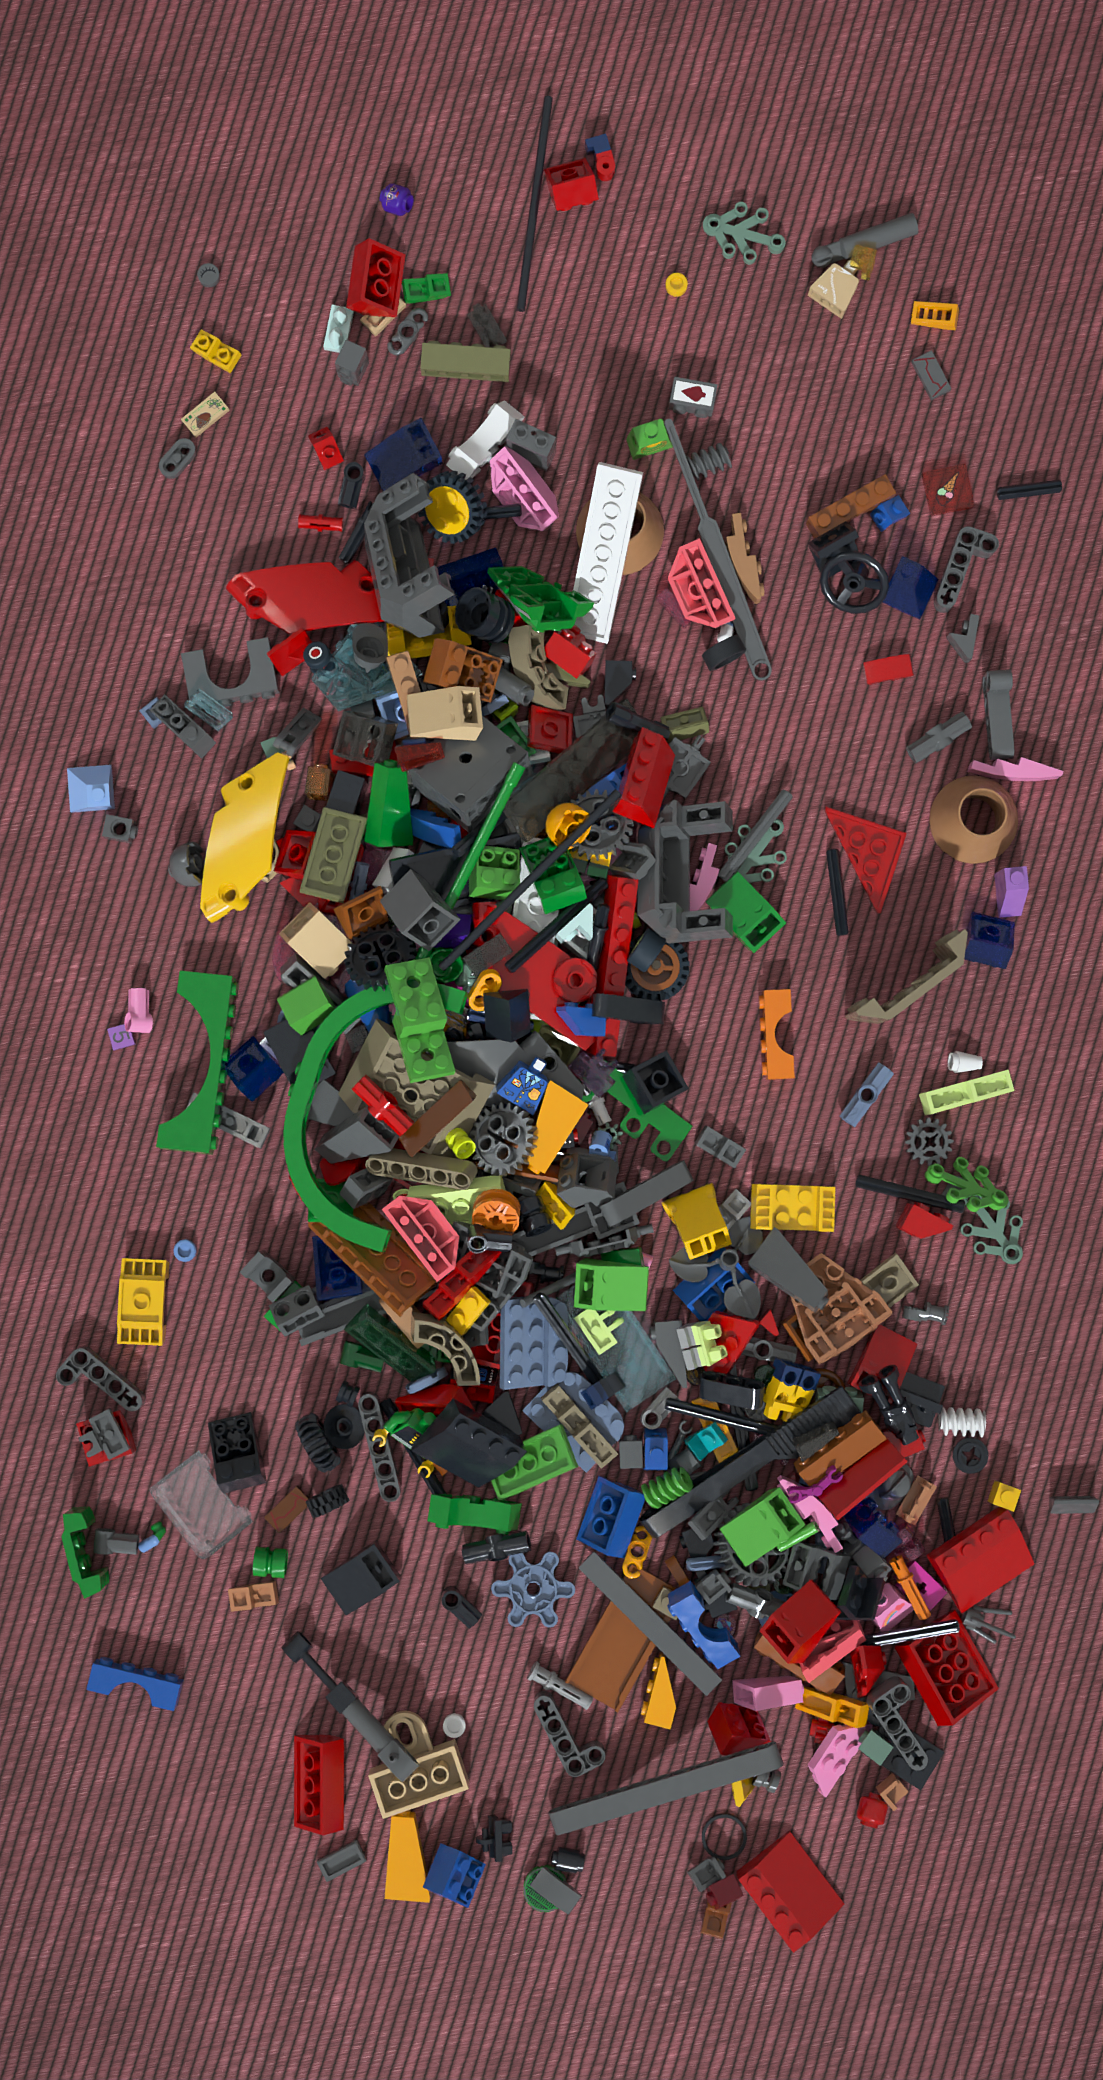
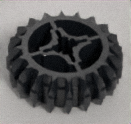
[295,1413,341,1473]

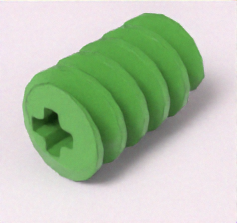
[641,1467,693,1508]

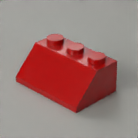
[346,238,406,317]

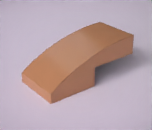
[228,1581,279,1612]

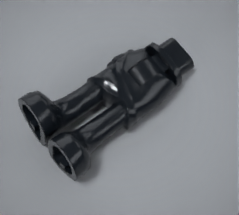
[858,1365,919,1445]

